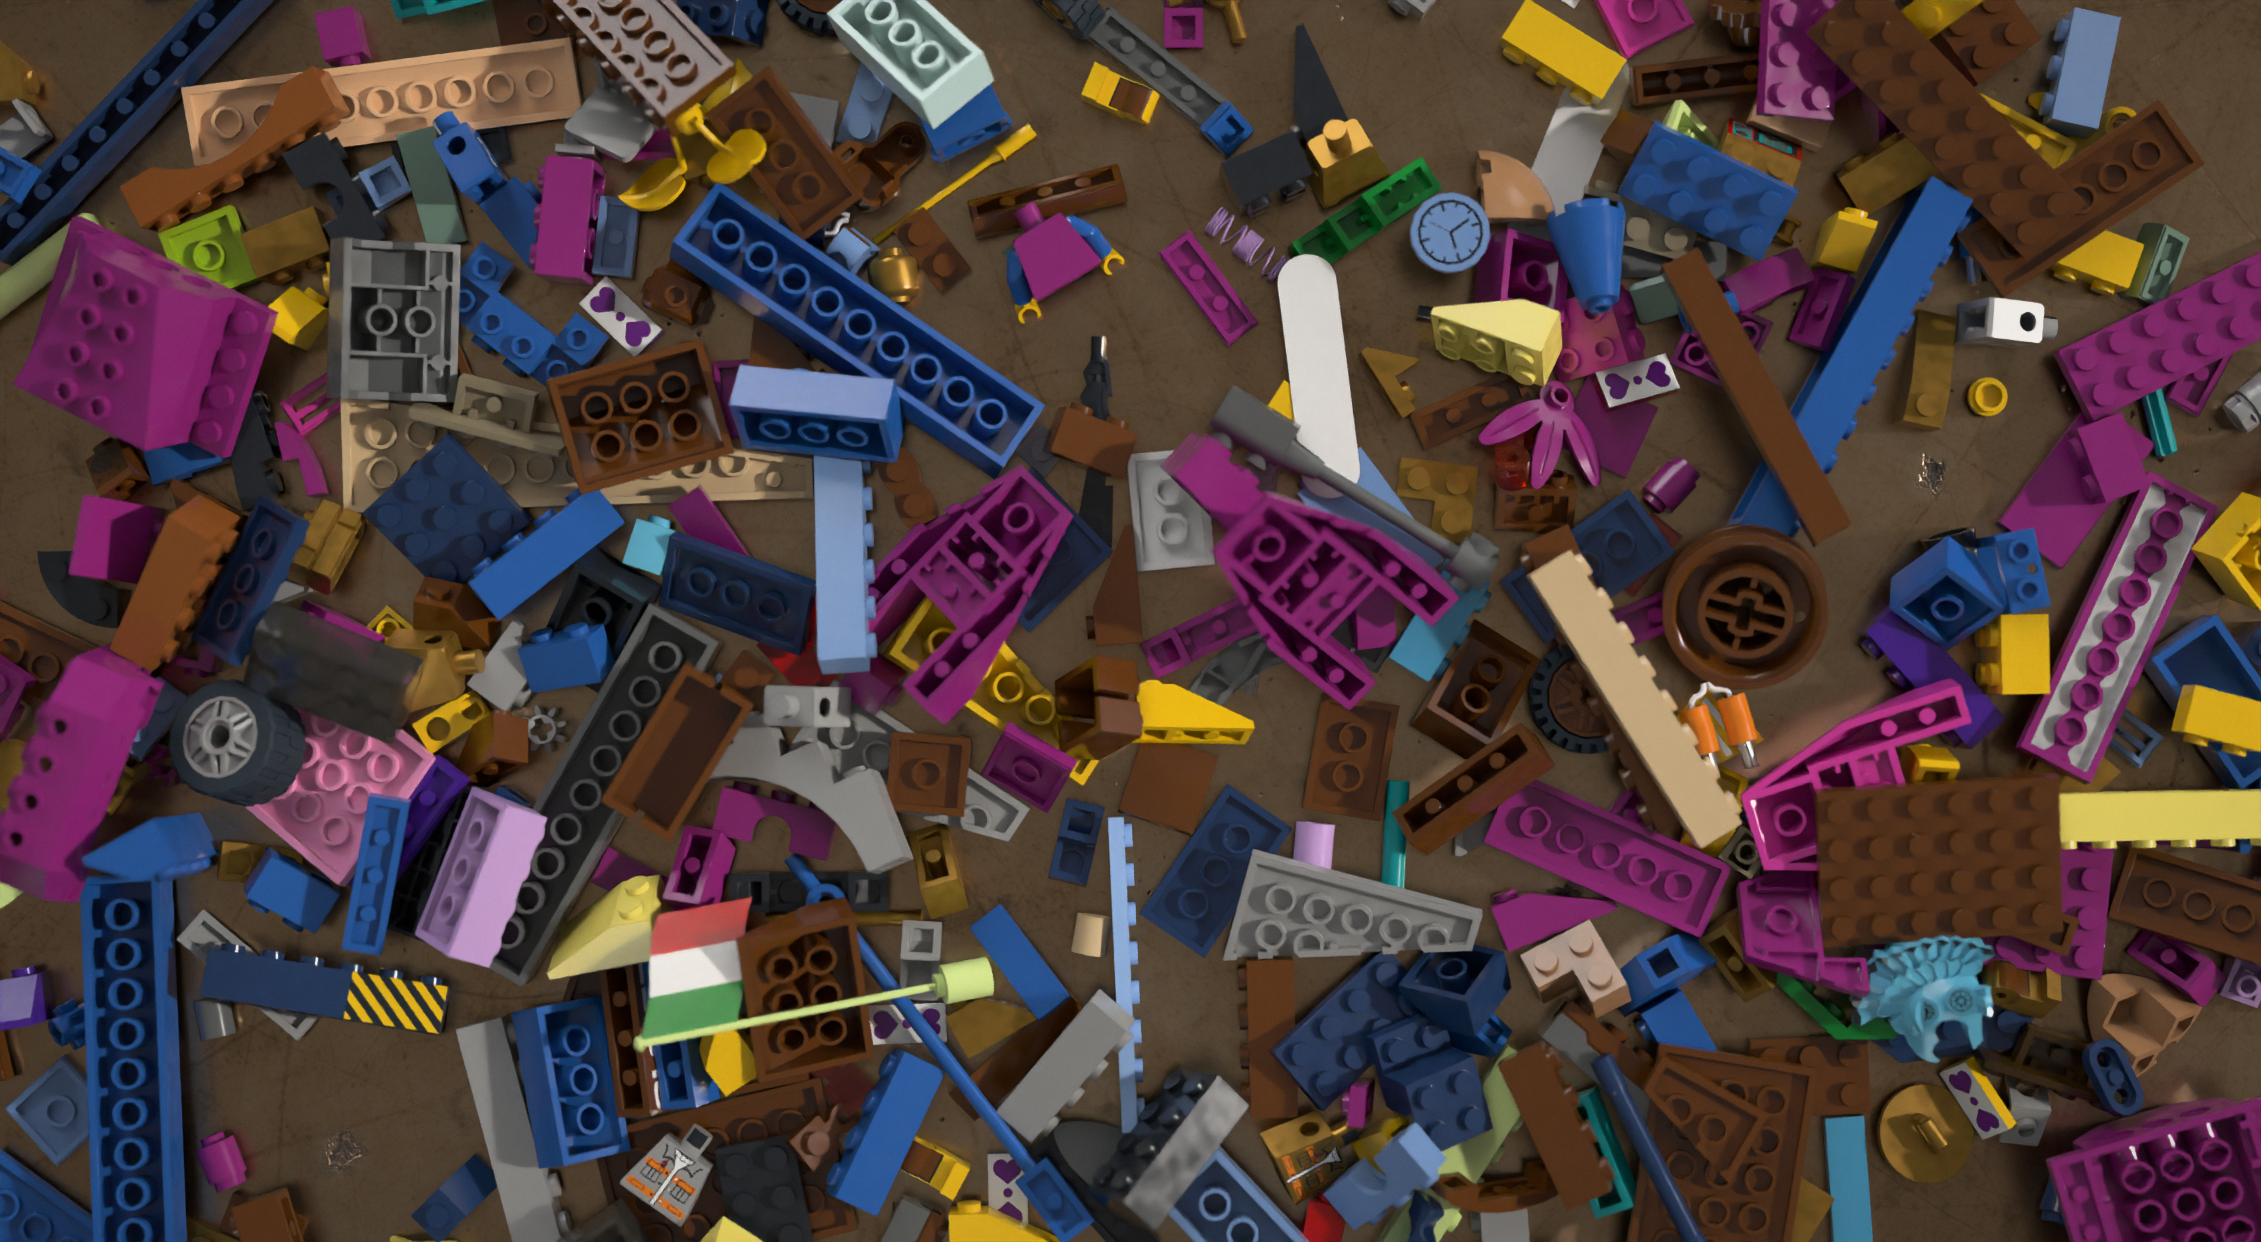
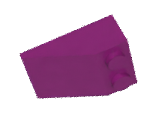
[68,494,167,584]

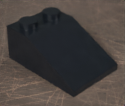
[546,546,661,693]

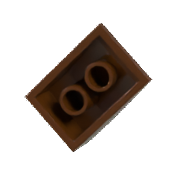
[1411,619,1541,760]

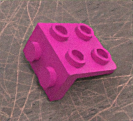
[1554,284,1646,382]

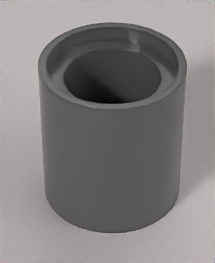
[193,999,236,1041]

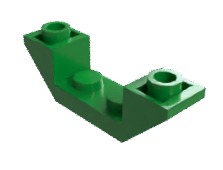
[1777,972,1899,1040]

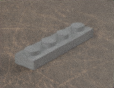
[177,909,319,1041]

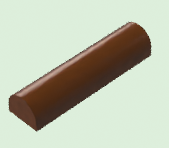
[1629,51,1759,106]
[967,164,1128,239]

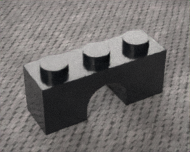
[282,132,389,241]

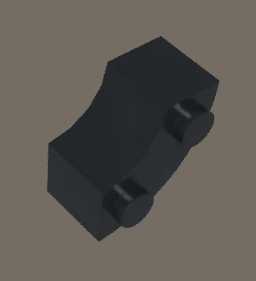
[37,550,131,628]

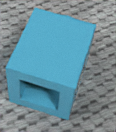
[622,514,676,576]

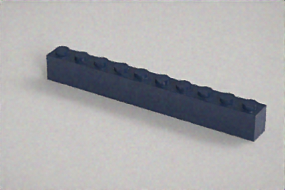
[0,0,274,266]

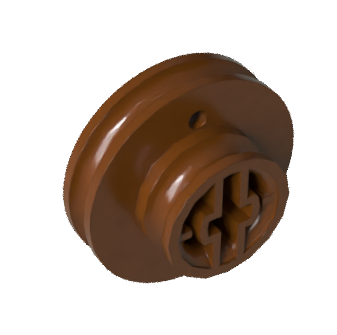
[1662,524,1829,690]

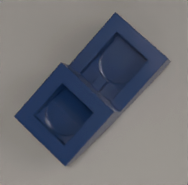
[1048,798,1105,887]

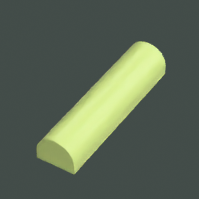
[0,213,103,320]

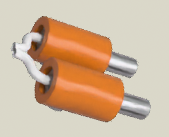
[1678,682,1758,775]

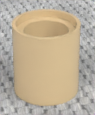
[1071,912,1112,957]

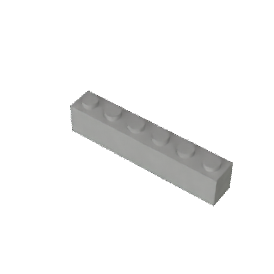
[456,1013,572,1242]

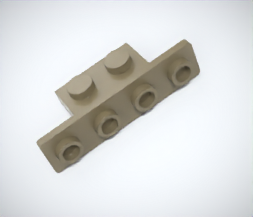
[1583,179,1697,259]
[407,373,565,459]

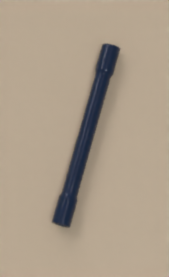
[1590,1052,1707,1242]

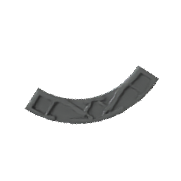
[1187,621,1397,707]

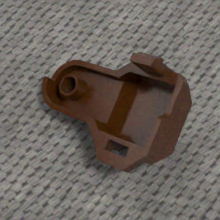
[833,121,926,212]
[641,258,715,328]

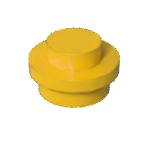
[1967,377,2008,417]

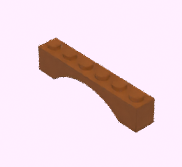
[119,66,351,233]

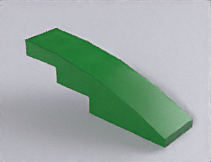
[1287,157,1443,265]

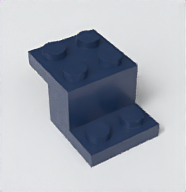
[1367,1012,1493,1152]

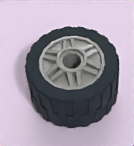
[168,679,307,807]

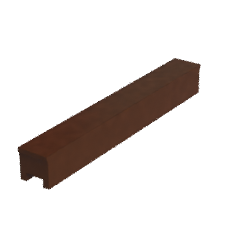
[1660,247,1851,548]

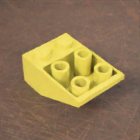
[1431,299,1562,387]

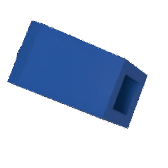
[1618,926,1717,1018]

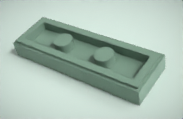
[396,126,468,244]

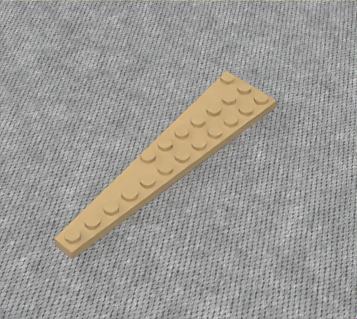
[340,398,815,513]

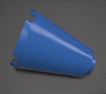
[1546,198,1626,314]

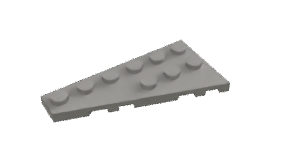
[788,679,1030,842]
[1223,849,1483,961]

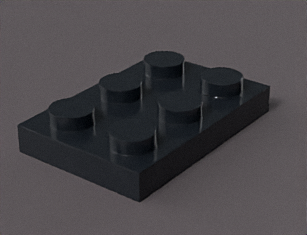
[714,1132,815,1242]

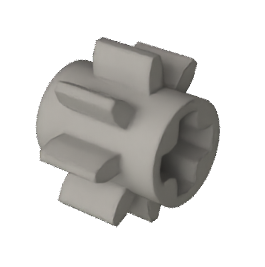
[522,705,570,753]

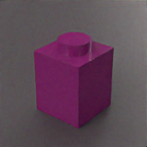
[314,6,371,67]
[838,652,906,716]

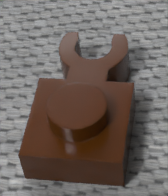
[785,1102,858,1172]

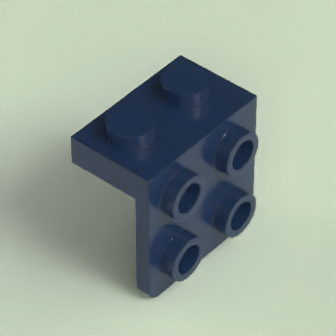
[676,0,768,46]

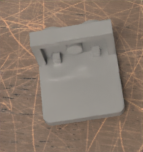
[565,57,657,162]

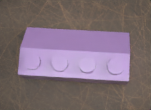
[415,786,547,968]

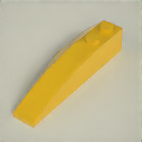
[882,595,1099,786]

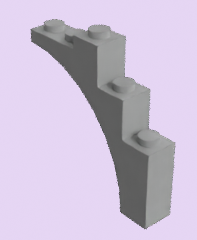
[706,711,914,874]

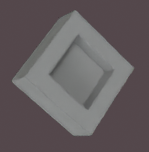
[1015,423,1061,478]

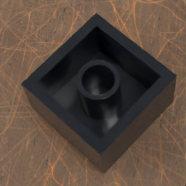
[1219,130,1313,218]

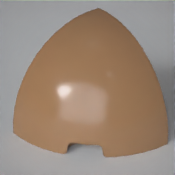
[1476,150,1556,227]
[2087,974,2202,1077]

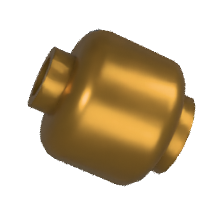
[867,248,920,306]

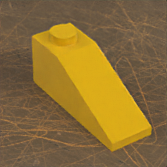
[1131,680,1254,744]
[949,1200,1060,1242]

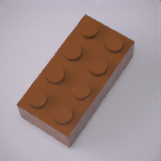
[109,494,241,672]

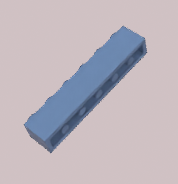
[814,455,877,674]

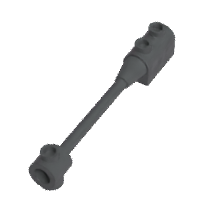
[1208,385,1500,594]

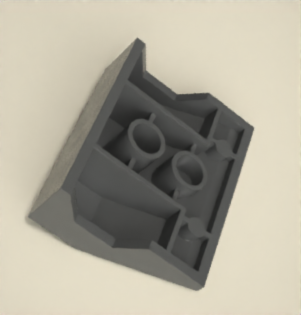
[327,237,461,402]

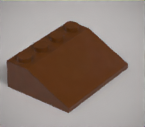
[546,339,734,495]
[735,897,875,1084]

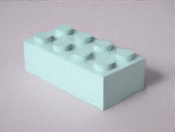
[827,0,994,130]

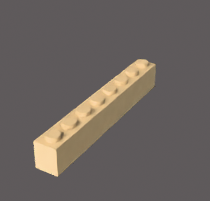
[1526,550,1742,849]

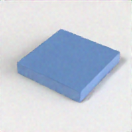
[4,1054,89,1166]

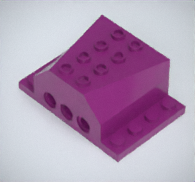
[13,216,278,458]
[2046,1095,2261,1242]

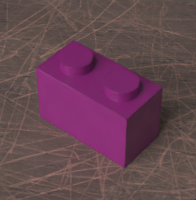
[2066,412,2150,504]
[663,825,736,911]

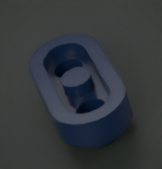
[2082,1039,2144,1117]

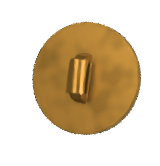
[1877,1084,1974,1183]

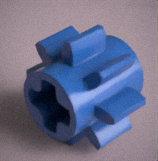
[48,998,86,1051]

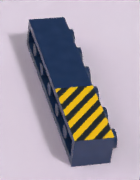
[199,943,450,1036]

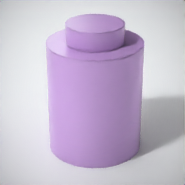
[1293,821,1335,869]

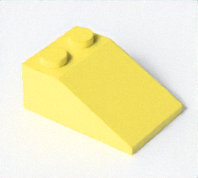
[547,874,674,980]

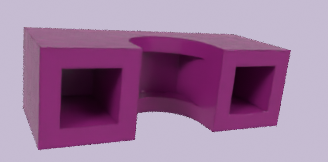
[712,781,838,861]

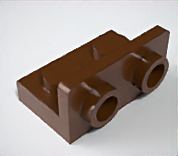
[1494,468,1577,532]

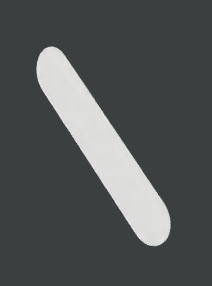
[1507,49,1629,243]
[1278,254,1360,498]

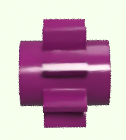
[145,743,185,788]

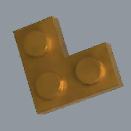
[1395,457,1479,544]

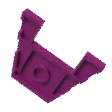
[1736,870,1870,998]

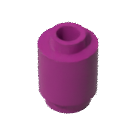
[1642,456,1700,514]
[195,1131,247,1193]

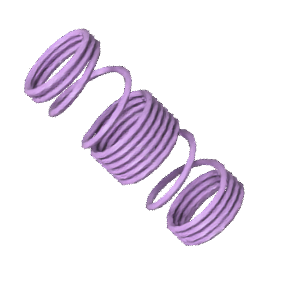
[1205,207,1289,283]

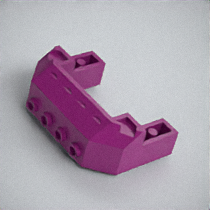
[0,642,164,903]

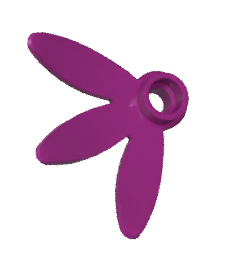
[1479,381,1601,489]

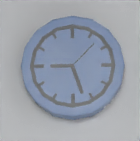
[1410,193,1490,274]

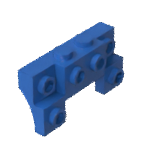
[459,241,609,387]

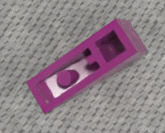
[1487,888,1618,952]

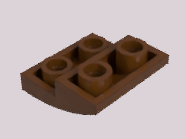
[1118,743,1218,837]

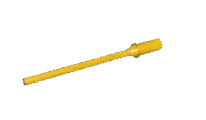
[872,123,1037,246]

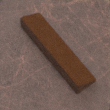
[949,989,1083,1121]

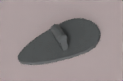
[1052,1121,1127,1187]

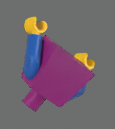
[1006,202,1125,324]

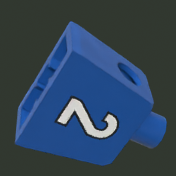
[432,111,509,207]

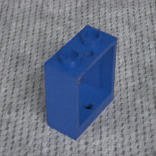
[1976,528,2051,615]

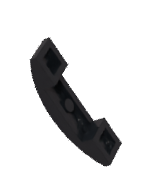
[730,871,888,913]

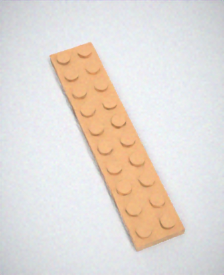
[181,37,582,166]

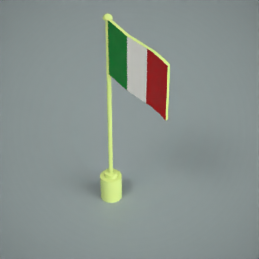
[634,897,994,1052]

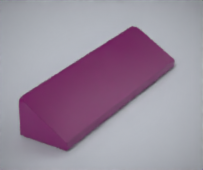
[668,484,752,558]

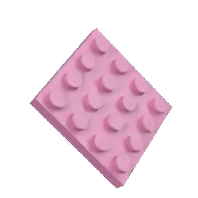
[245,667,436,887]

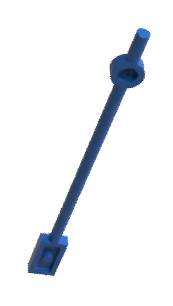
[784,853,1095,1242]

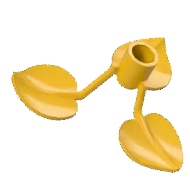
[618,58,766,212]

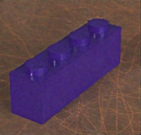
[1857,604,2006,750]

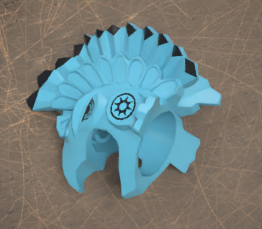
[1849,936,1995,1063]

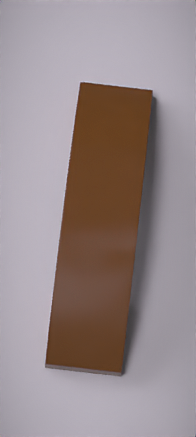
[1429,1160,1559,1213]

